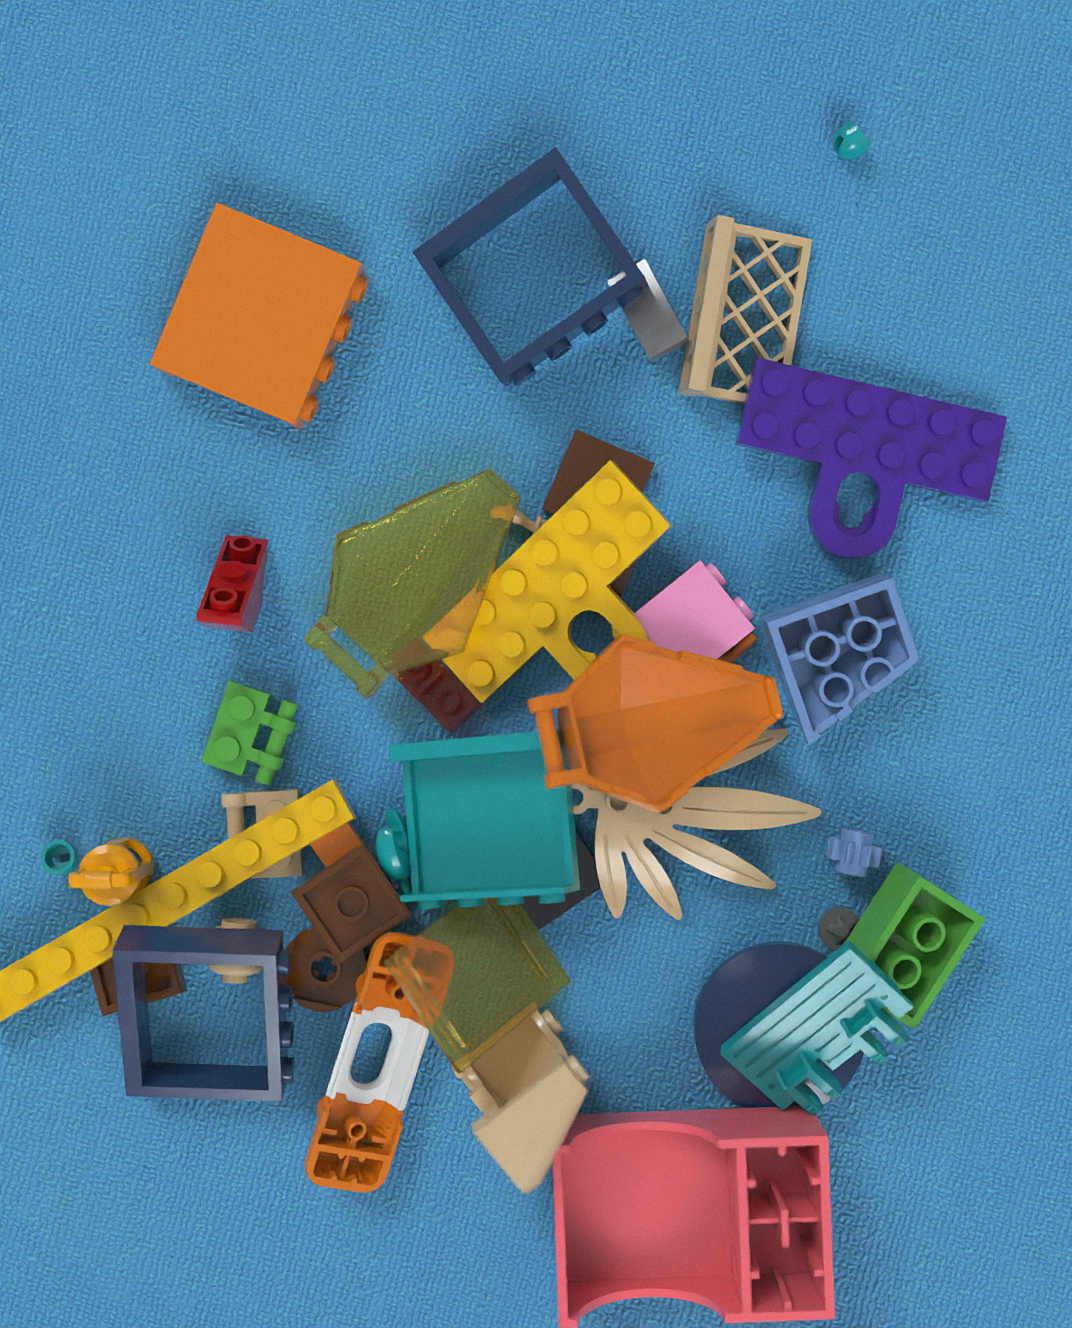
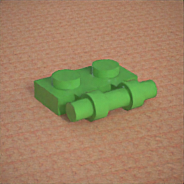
[201,680,299,786]

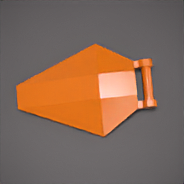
[527,634,783,813]

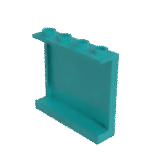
[389,730,580,909]

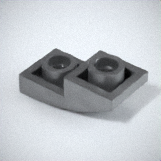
[607,259,689,362]

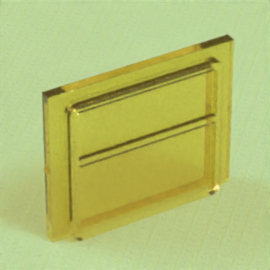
[384,897,570,1074]

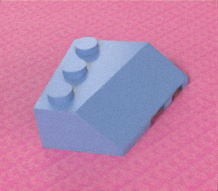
[759,573,920,745]

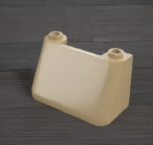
[451,1001,590,1195]

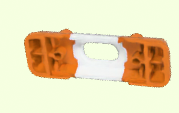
[304,932,454,1193]

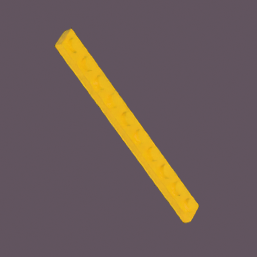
[0,779,357,1022]

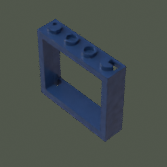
[412,147,649,387]
[112,925,295,1101]

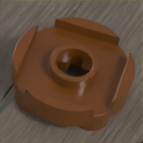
[285,926,368,1012]

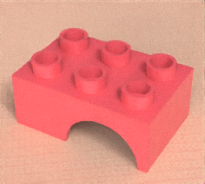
[553,1106,835,1328]

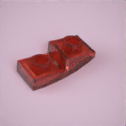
[388,639,483,734]

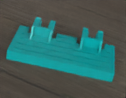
[720,940,913,1116]

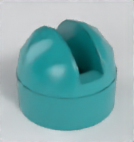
[833,120,871,160]
[41,840,79,876]

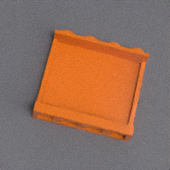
[149,202,369,430]

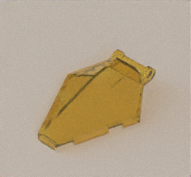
[304,468,521,699]

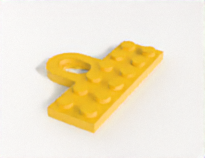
[424,460,673,703]

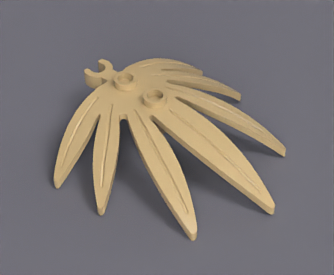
[572,728,822,920]

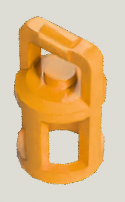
[68,837,155,906]

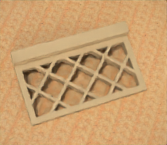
[678,215,813,404]

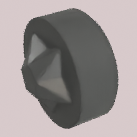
[818,906,860,951]

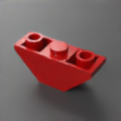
[196,535,268,633]

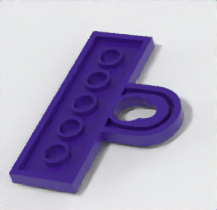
[735,358,1007,559]

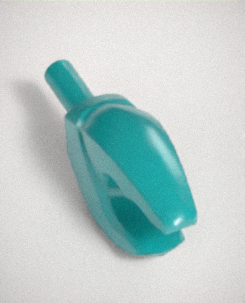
[376,808,412,903]

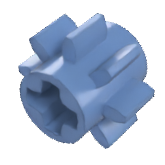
[826,827,883,877]

